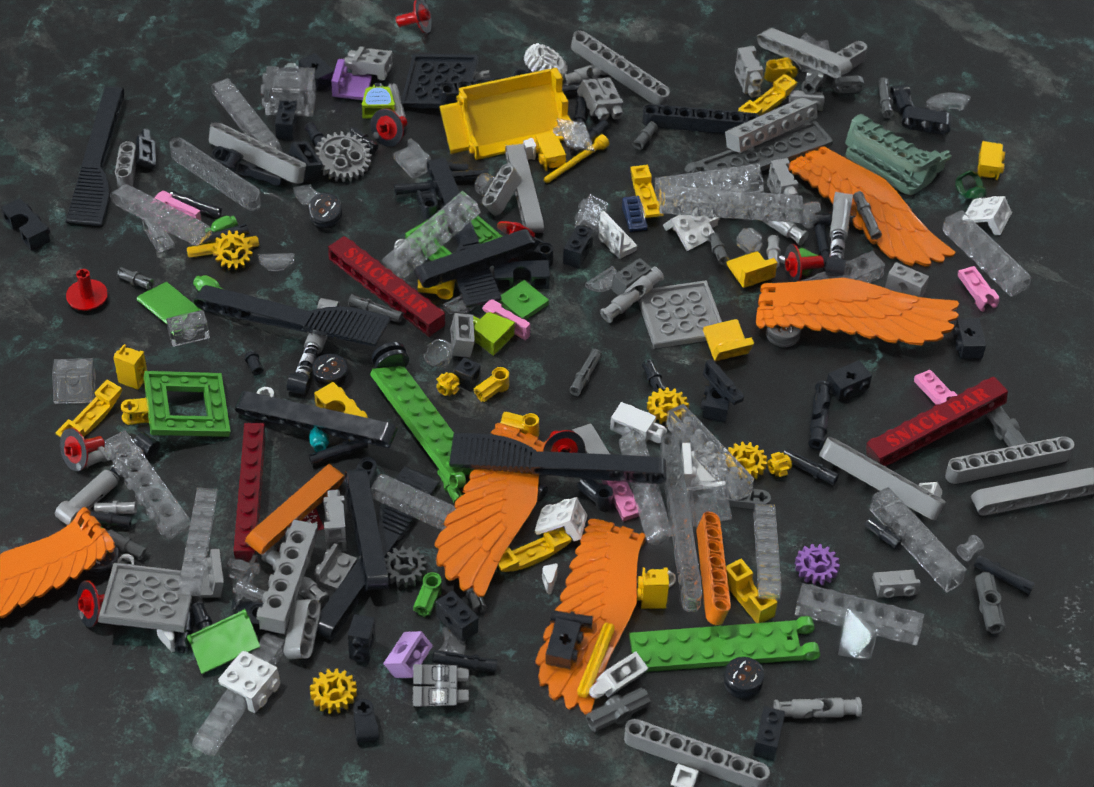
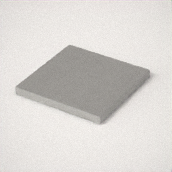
[637,280,722,348]
[98,563,197,632]

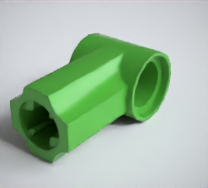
[413,572,442,617]

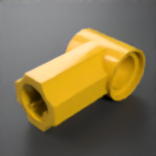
[417,279,455,299]
[474,367,509,402]
[500,412,540,437]

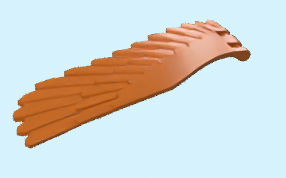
[789,146,955,267]
[756,278,959,345]
[434,423,546,597]
[0,507,115,618]
[535,519,647,714]

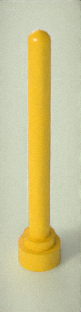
[544,135,609,183]

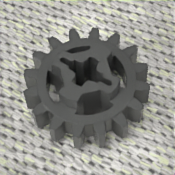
[384,546,427,588]

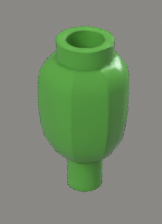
[205,216,238,234]
[193,275,223,291]

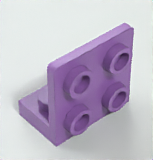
[331,59,372,100]

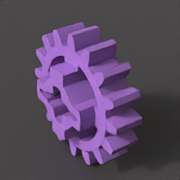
[795,544,840,585]

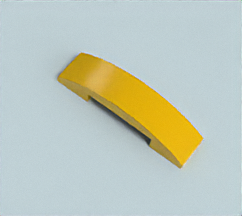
[738,74,797,116]
[631,165,664,218]
[56,380,122,438]
[498,527,572,572]

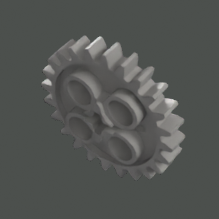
[315,131,371,182]

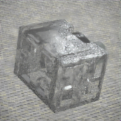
[261,63,316,117]

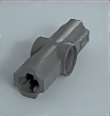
[801,69,828,95]
[986,406,1027,447]
[975,572,1005,634]
[586,688,651,732]

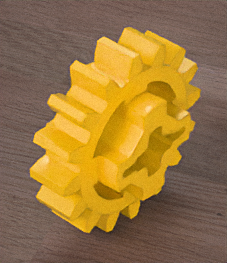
[213,230,253,270]
[647,387,689,425]
[724,442,767,481]
[310,668,357,713]

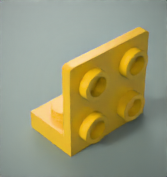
[727,251,778,288]
[703,319,754,362]

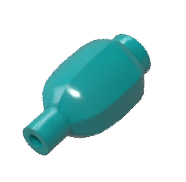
[309,427,329,452]

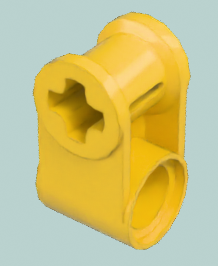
[764,57,798,82]
[121,398,149,425]

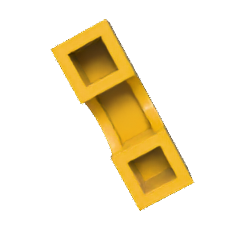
[314,382,368,440]
[726,558,778,623]

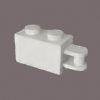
[610,402,667,444]
[589,652,648,698]

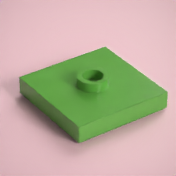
[497,280,549,320]

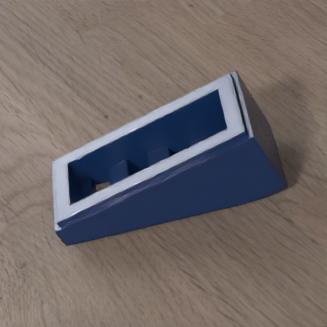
[622,196,647,232]

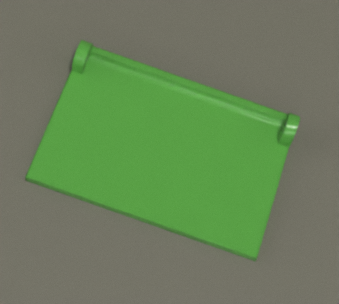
[137,282,202,331]
[187,609,260,674]

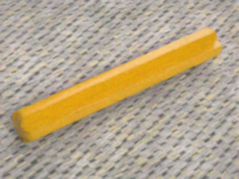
[187,236,259,258]
[577,622,615,698]

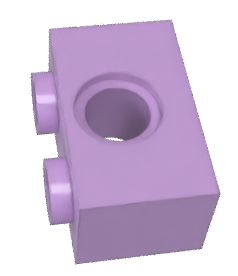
[384,631,433,678]

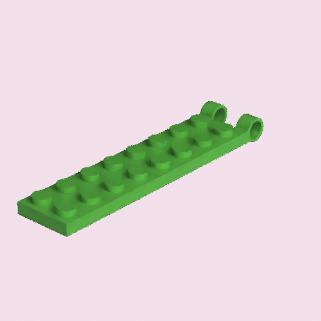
[370,366,475,489]
[629,616,820,672]

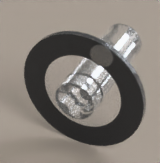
[231,567,265,610]

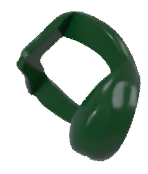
[955,170,986,199]

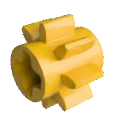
[436,372,460,396]
[767,452,792,477]

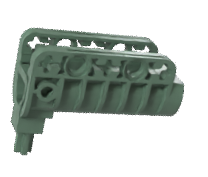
[845,114,952,195]

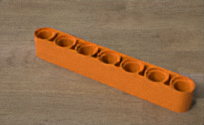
[245,464,345,555]
[696,511,731,625]

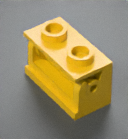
[535,131,566,171]
[977,141,1005,180]
[114,344,147,390]
[637,568,669,609]

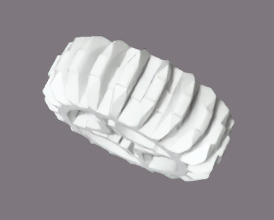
[524,43,567,77]

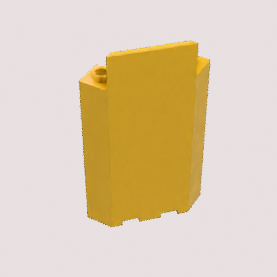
[439,67,574,160]

